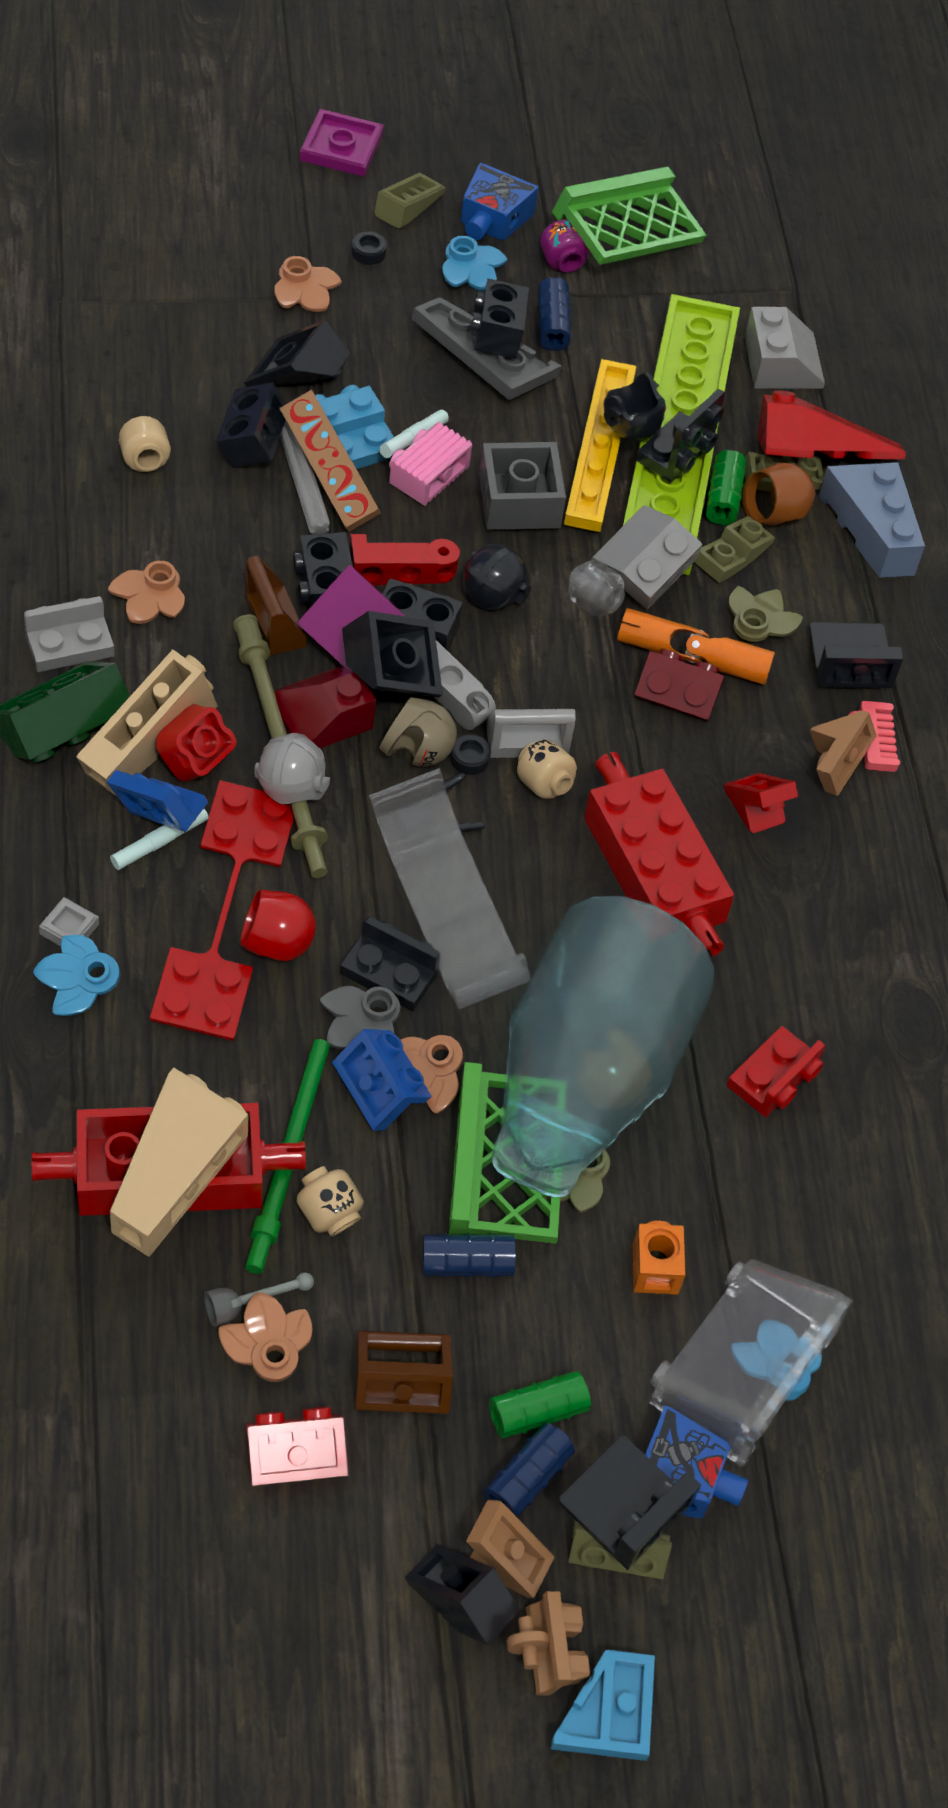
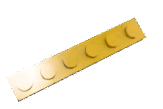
[564,359,636,532]

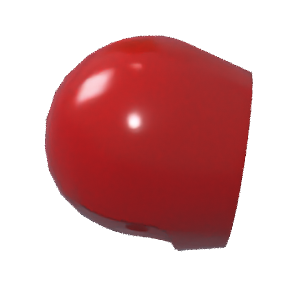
[240,890,316,961]

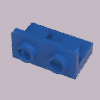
[107,770,208,832]
[332,1029,432,1131]

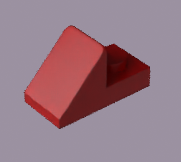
[723,773,798,833]

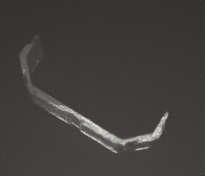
[369,768,531,1009]

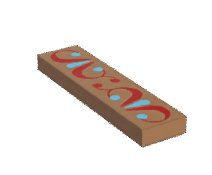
[280,389,381,532]

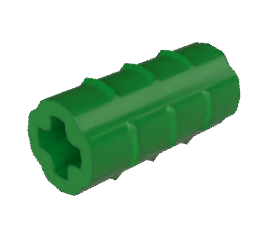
[706,450,746,525]
[489,1371,591,1439]

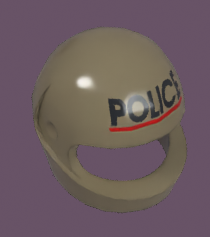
[379,697,457,767]

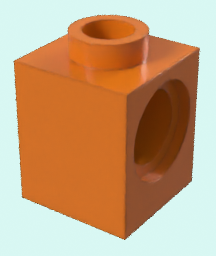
[633,1221,685,1295]

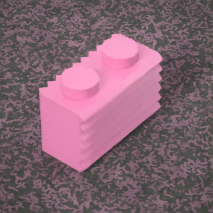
[389,422,472,506]

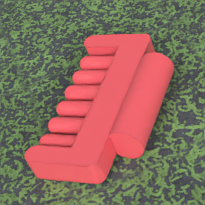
[849,701,900,772]

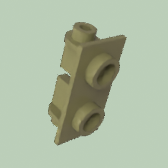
[568,1520,672,1579]

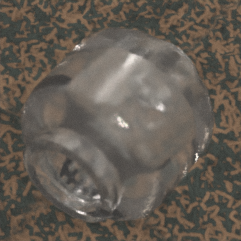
[568,560,625,616]

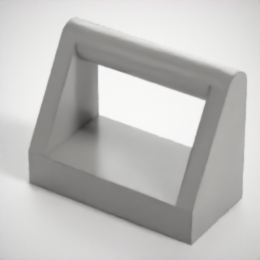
[486,709,575,758]

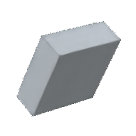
[39,897,99,946]

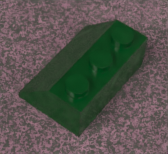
[0,661,130,763]

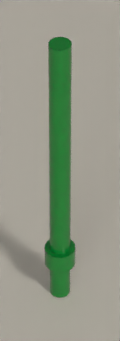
[245,1039,330,1274]

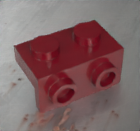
[634,649,724,722]

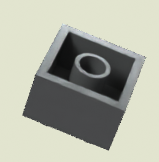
[479,442,566,530]

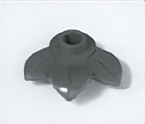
[320,986,400,1050]

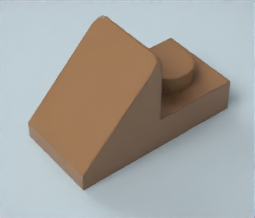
[810,710,877,796]
[466,1500,554,1598]

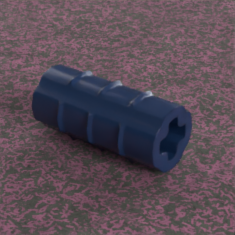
[538,277,571,351]
[422,1233,515,1278]
[483,1423,575,1517]

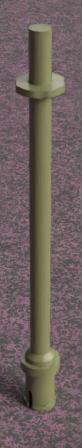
[233,614,328,878]

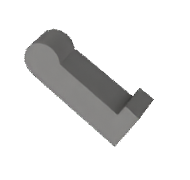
[434,641,496,730]

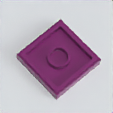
[300,109,384,177]
[297,565,406,669]

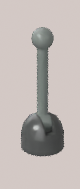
[204,1272,314,1327]

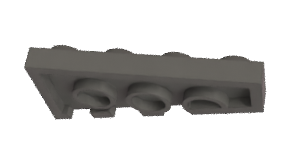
[412,297,562,400]

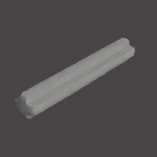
[280,421,330,534]

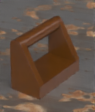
[245,556,307,656]
[355,1331,453,1414]

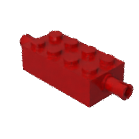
[584,752,734,959]
[32,1103,306,1216]

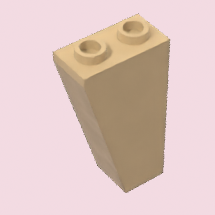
[76,649,218,795]
[110,1068,248,1257]

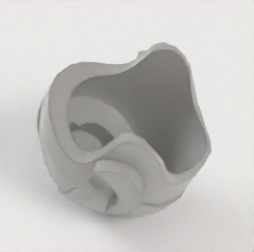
[255,733,330,804]

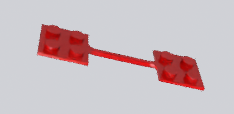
[149,780,294,1041]

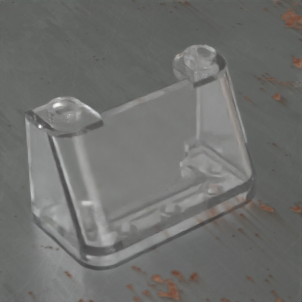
[650,1258,853,1467]

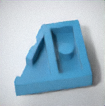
[551,1650,655,1761]

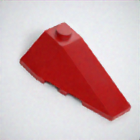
[757,391,906,459]

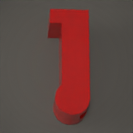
[349,534,460,586]

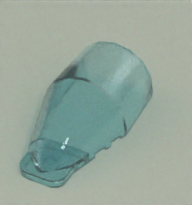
[491,896,714,1197]

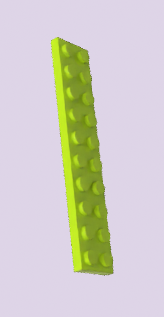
[623,294,740,575]

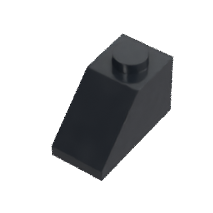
[405,1544,521,1645]

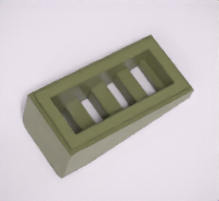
[374,172,446,229]

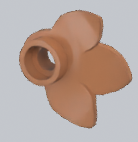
[274,256,341,312]
[108,560,185,624]
[400,1035,463,1114]
[219,1292,312,1382]

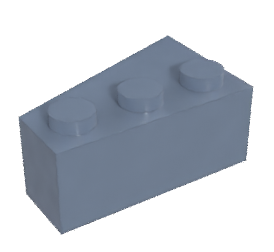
[818,463,925,578]

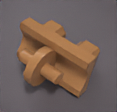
[507,1591,590,1696]

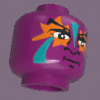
[540,219,589,272]

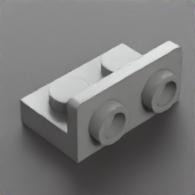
[24,596,115,672]

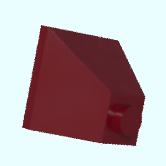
[274,667,376,749]

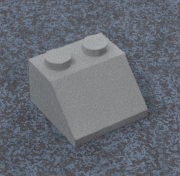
[744,307,825,389]
[592,505,703,610]

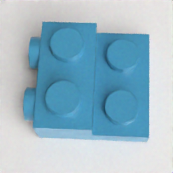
[315,385,394,469]

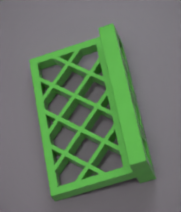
[552,167,706,265]
[448,1062,567,1244]

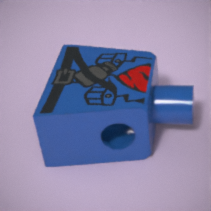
[461,163,539,240]
[645,1405,748,1518]

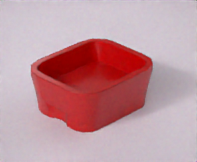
[156,704,236,782]

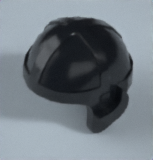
[603,373,667,442]
[463,544,531,611]

